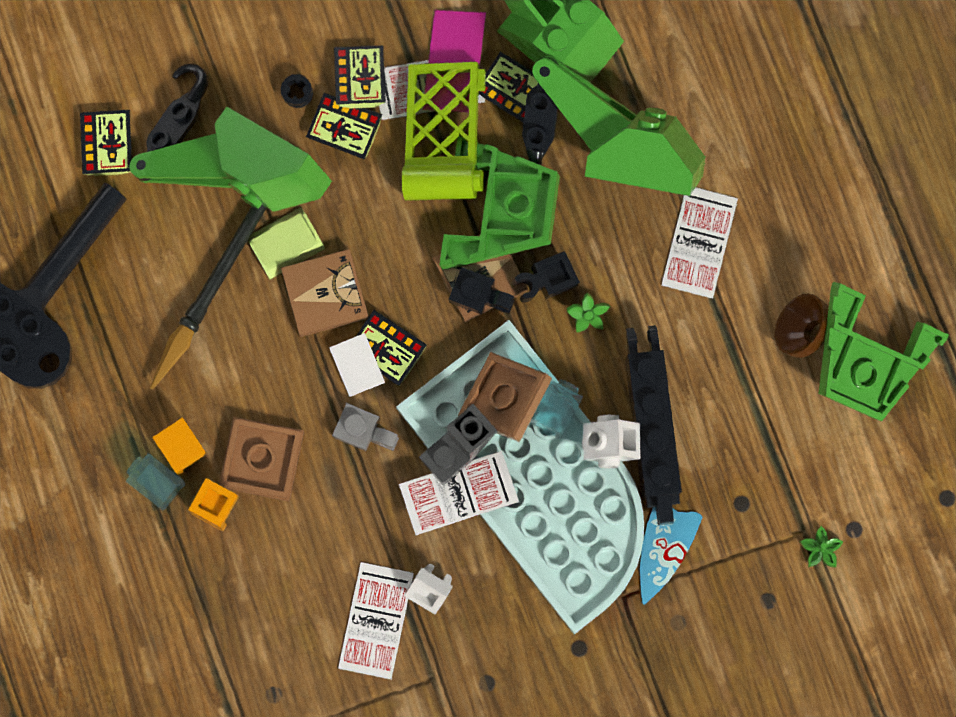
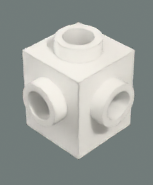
[582,415,640,468]

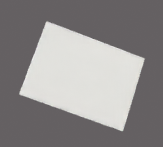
[329,333,385,397]

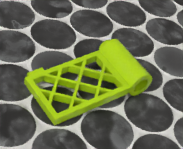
[402,62,486,201]

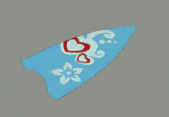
[640,507,703,605]

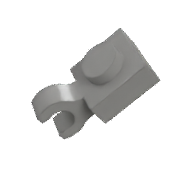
[332,403,399,451]

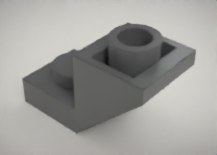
[419,404,497,486]

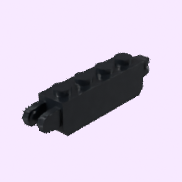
[625,325,682,525]

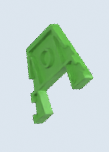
[439,136,560,269]
[818,282,949,421]

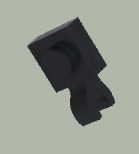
[448,267,514,315]

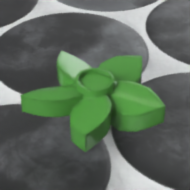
[567,293,610,332]
[800,526,844,568]

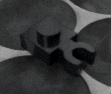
[511,251,580,303]

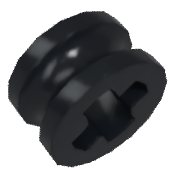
[280,74,313,108]

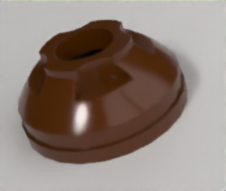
[775,293,829,358]

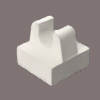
[404,564,453,614]

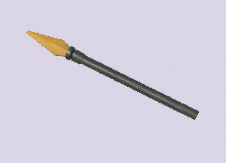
[150,205,266,389]

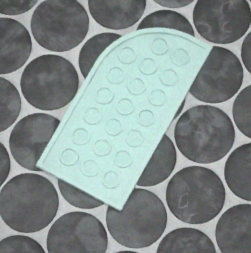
[396,320,644,635]

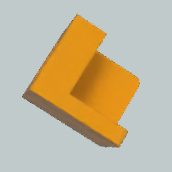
[152,417,206,477]
[188,478,239,531]

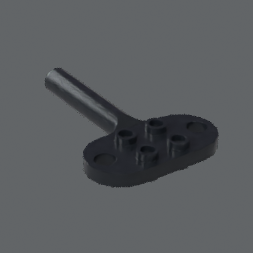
[0,182,127,389]

